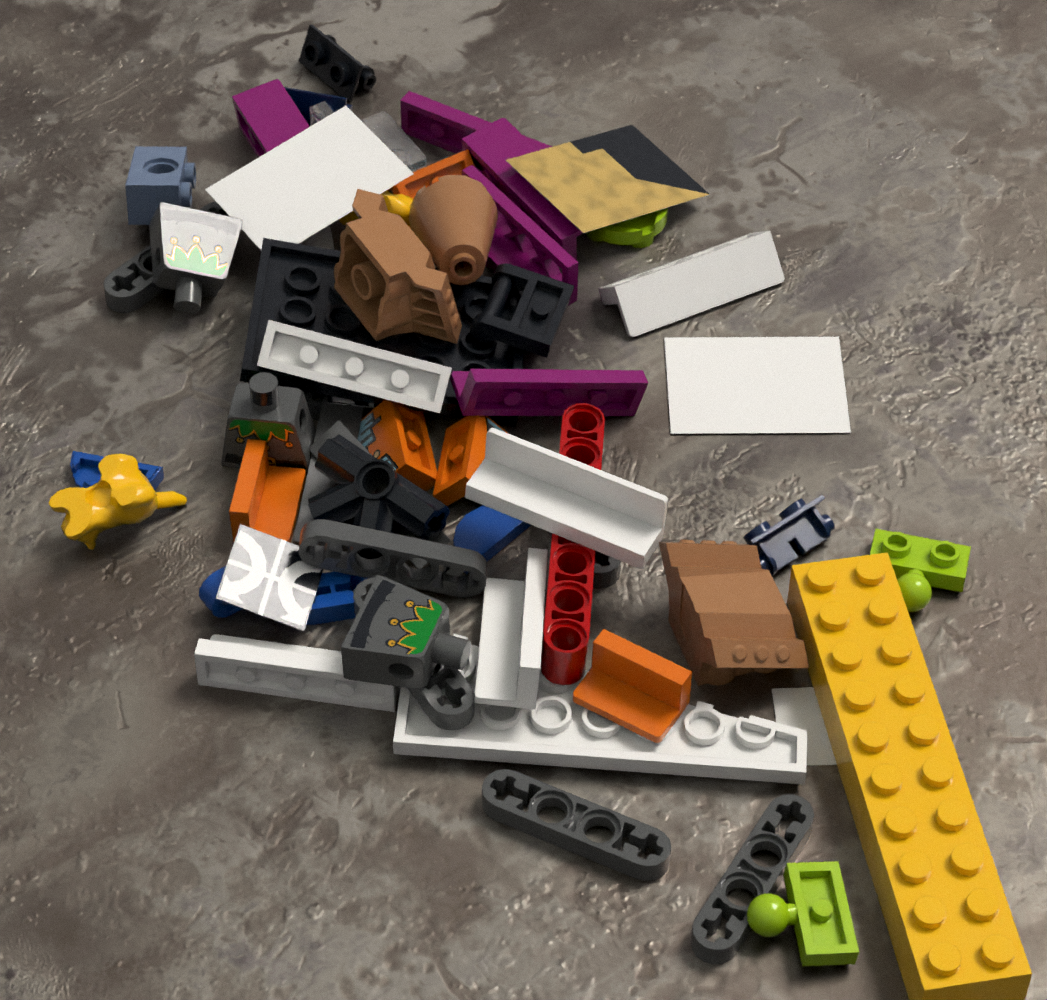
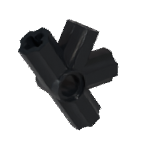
[308,434,450,559]

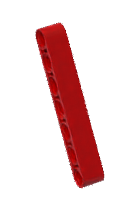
[541,403,605,685]

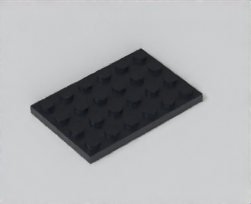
[240,238,524,427]

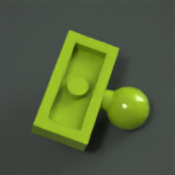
[870,528,971,612]
[747,861,860,966]

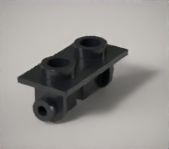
[299,25,376,102]

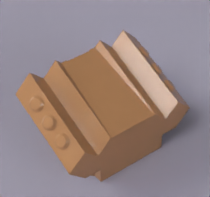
[334,189,462,344]
[659,540,809,686]

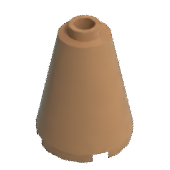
[409,175,498,285]

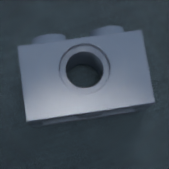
[125,147,196,225]

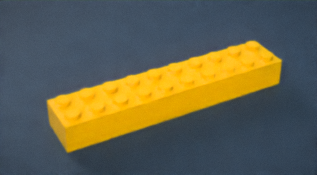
[787,552,1032,1000]

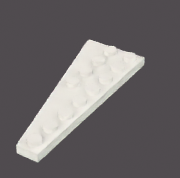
[393,634,807,785]

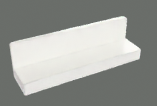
[598,231,785,337]
[257,320,452,413]
[465,428,668,570]
[474,547,548,709]
[194,634,401,712]

